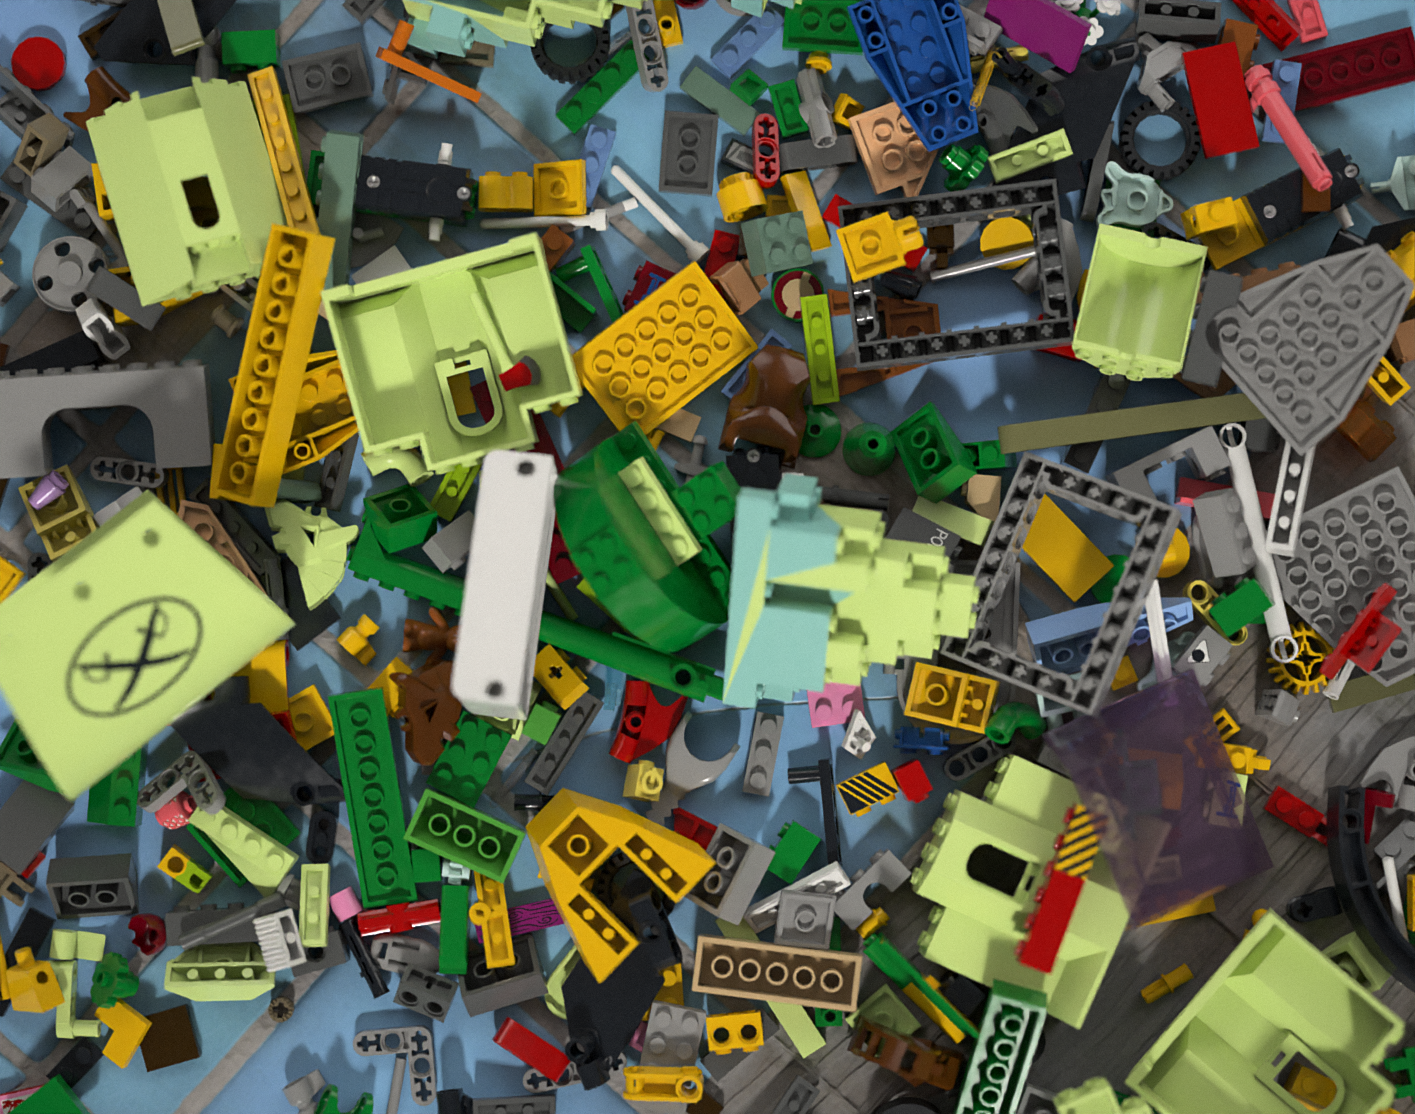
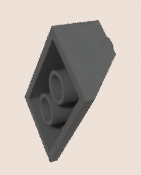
[46,853,139,919]
[457,933,549,1017]

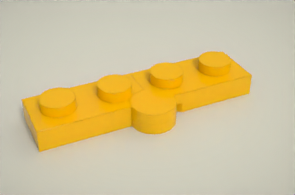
[469,870,515,969]

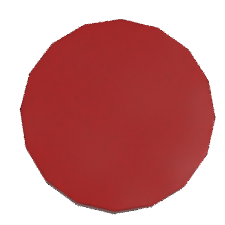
[11,36,67,91]

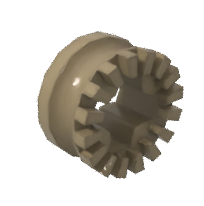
[268,996,294,1022]

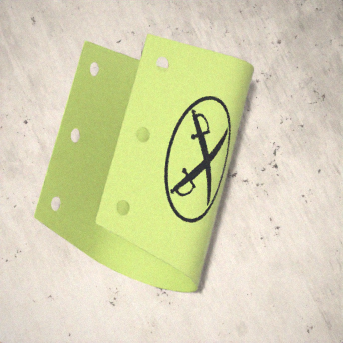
[0,490,296,801]

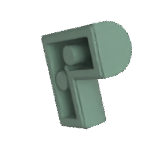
[276,478,321,504]

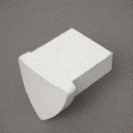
[276,873,301,911]

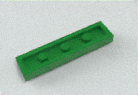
[555,40,650,136]

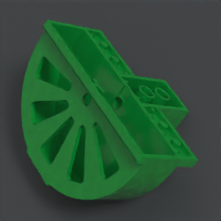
[553,421,742,652]

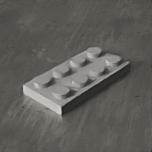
[631,1000,707,1114]

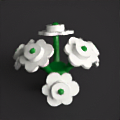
[1050,0,1121,46]

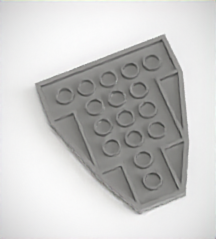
[1208,244,1415,456]

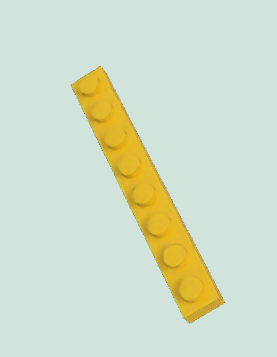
[247,66,321,235]

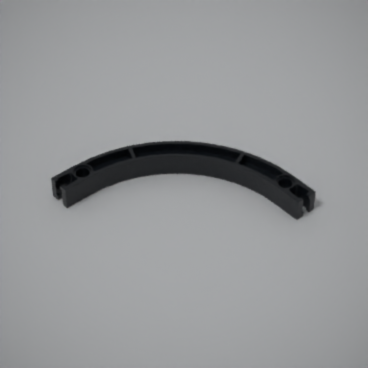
[1327,785,1415,993]

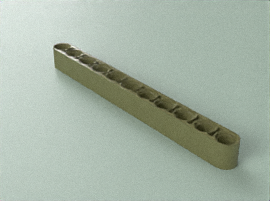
[997,393,1266,454]

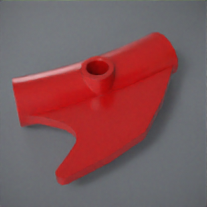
[608,681,688,764]

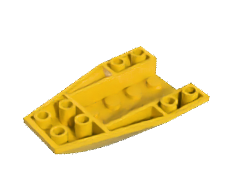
[228,350,359,475]

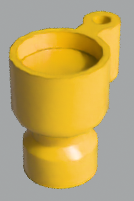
[336,614,380,666]

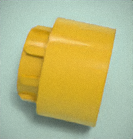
[716,172,768,223]

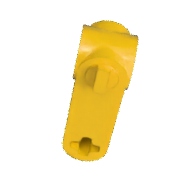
[622,1066,704,1103]

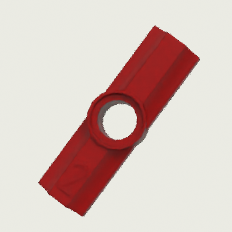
[357,898,441,936]

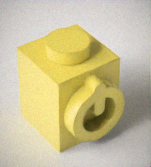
[622,760,664,802]

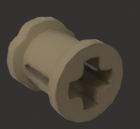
[208,304,244,339]

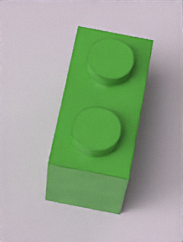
[521,700,562,745]

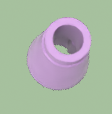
[28,470,69,510]

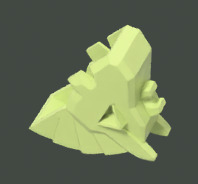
[264,499,360,611]

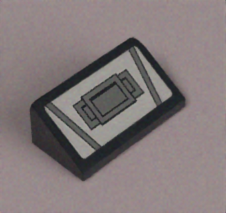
[721,138,771,179]

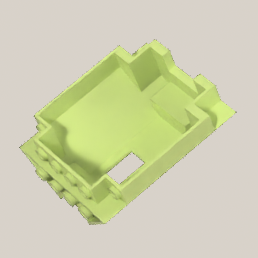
[86,77,288,307]

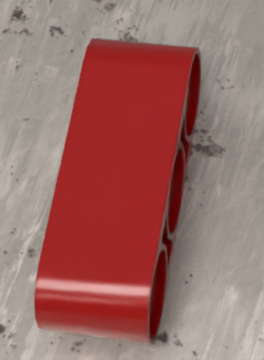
[492,1016,571,1083]

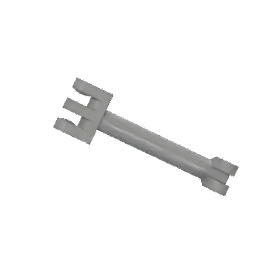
[70,187,128,269]

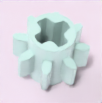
[442,858,471,886]

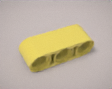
[1183,580,1248,646]

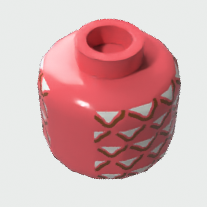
[155,790,197,830]

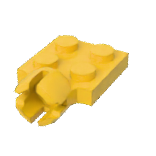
[836,212,923,283]

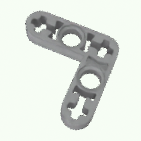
[137,751,225,815]
[353,1025,437,1106]

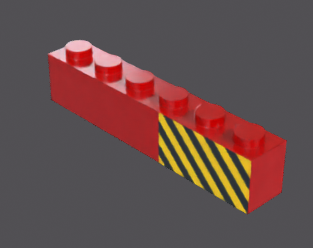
[1014,803,1110,975]

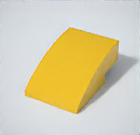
[904,662,1001,734]

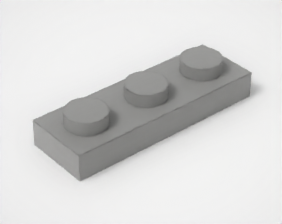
[742,711,784,797]

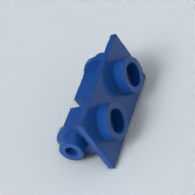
[893,726,951,755]

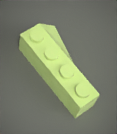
[188,796,300,898]

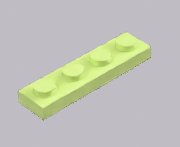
[618,457,703,566]

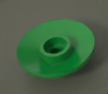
[799,404,842,458]

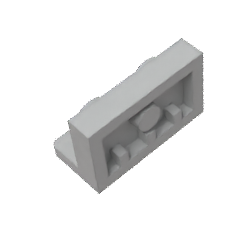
[959,4,1003,57]

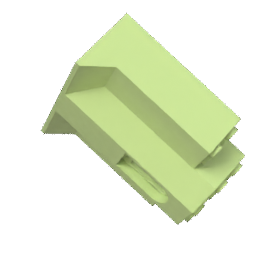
[321,233,583,475]
[909,753,1170,1029]
[1125,908,1405,1114]

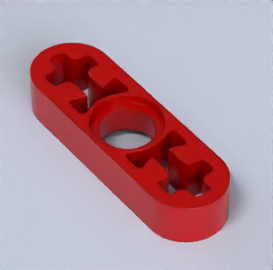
[752,113,780,189]

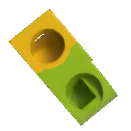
[157,843,213,894]

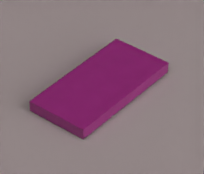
[984,0,1092,73]

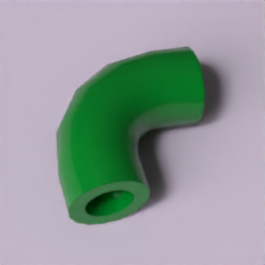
[984,701,1047,744]

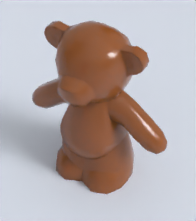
[403,607,460,665]

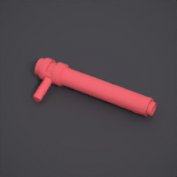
[1244,65,1333,191]

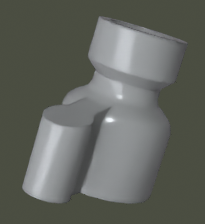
[282,1069,326,1114]

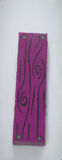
[475,898,564,943]

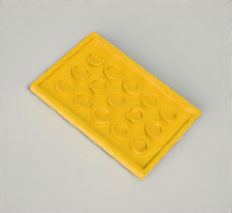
[572,261,759,435]

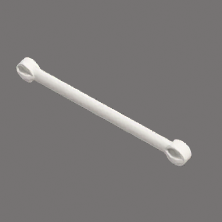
[1218,423,1298,663]

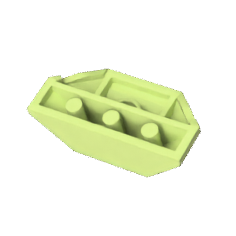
[164,942,276,1001]

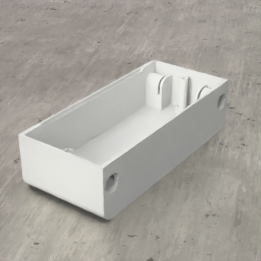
[452,450,558,720]

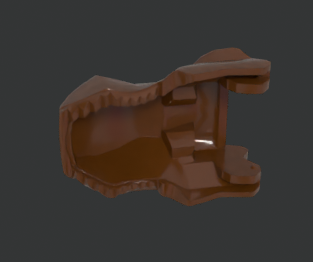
[718,344,810,469]

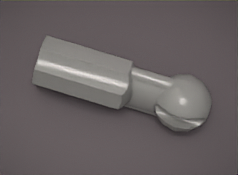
[195,26,220,83]

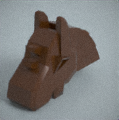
[389,659,462,766]
[847,1015,966,1090]

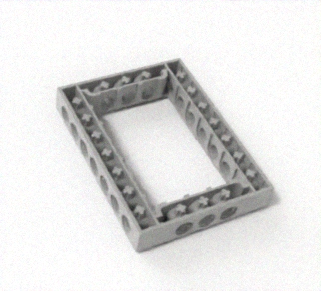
[940,451,1182,718]

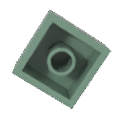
[741,211,813,277]

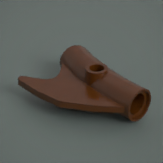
[63,66,132,132]

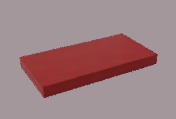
[1181,41,1260,159]

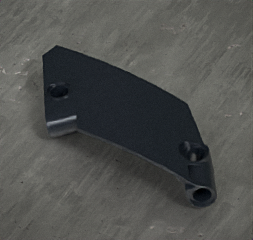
[94,0,237,65]
[992,36,1141,195]
[561,869,683,1091]

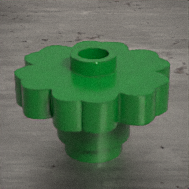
[939,144,989,192]
[90,952,139,1009]

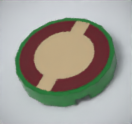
[771,268,825,323]

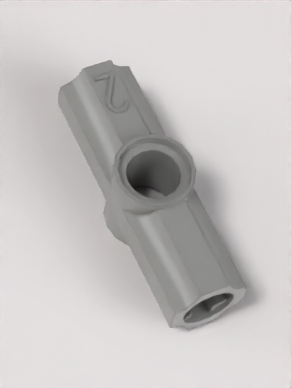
[796,68,837,149]

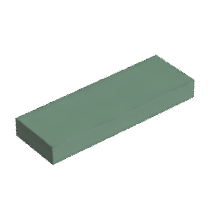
[680,66,760,136]

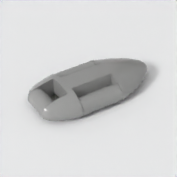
[1192,514,1224,590]
[370,932,439,974]

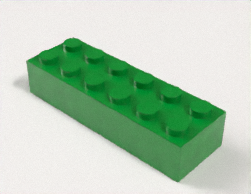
[952,979,1047,1114]

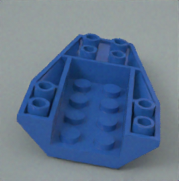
[846,0,978,152]

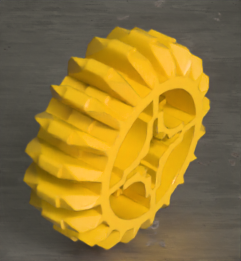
[1266,622,1334,695]

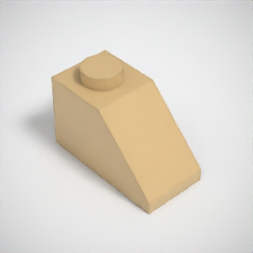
[960,474,1002,531]

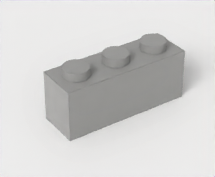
[1192,488,1256,578]

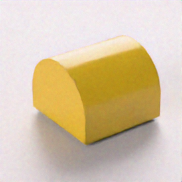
[831,93,865,130]

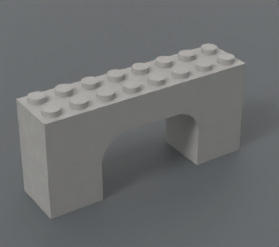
[0,359,216,479]

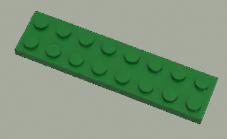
[328,687,419,908]

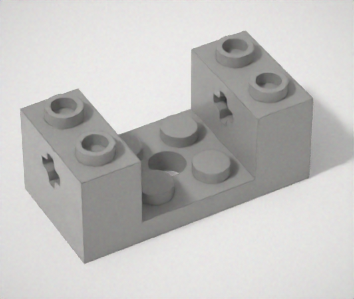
[1105,425,1231,501]

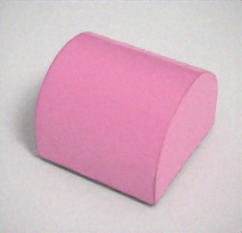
[329,885,364,923]

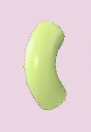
[360,446,434,487]

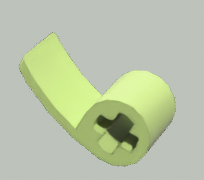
[49,929,106,962]

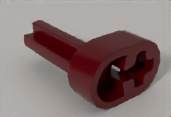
[1358,786,1396,844]

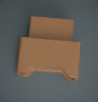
[709,257,769,315]

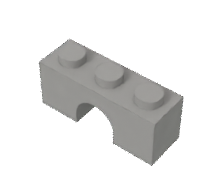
[833,849,912,931]

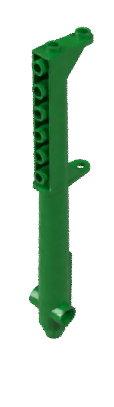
[347,510,724,703]

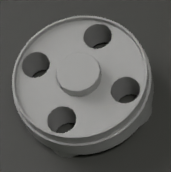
[32,236,112,315]

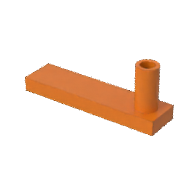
[375,20,482,103]

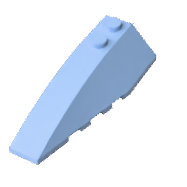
[1025,597,1194,675]

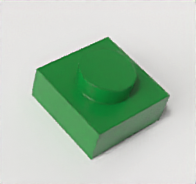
[730,68,769,106]

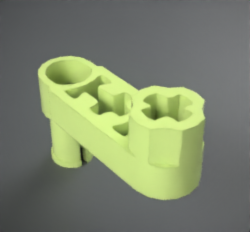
[47,960,101,1039]

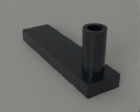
[788,758,842,867]
[0,907,56,1017]

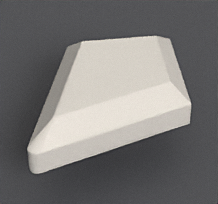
[841,709,876,760]

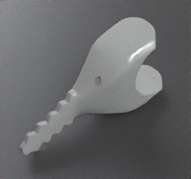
[645,711,740,825]

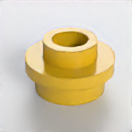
[805,51,832,75]

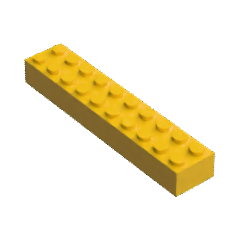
[212,223,335,508]

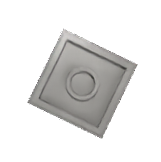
[774,889,836,950]

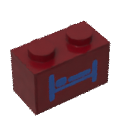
[622,260,676,313]

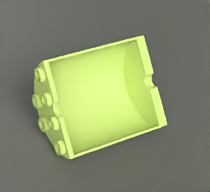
[1072,224,1208,381]

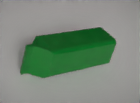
[439,885,472,974]

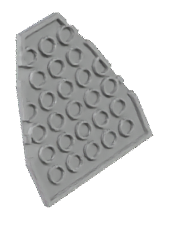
[1266,466,1415,687]

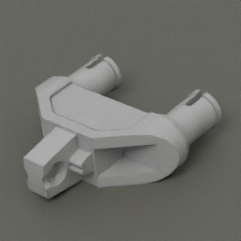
[1137,32,1197,112]

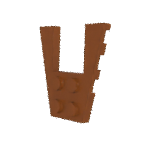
[828,289,941,397]

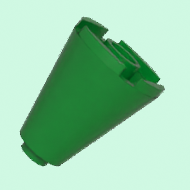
[842,422,896,476]

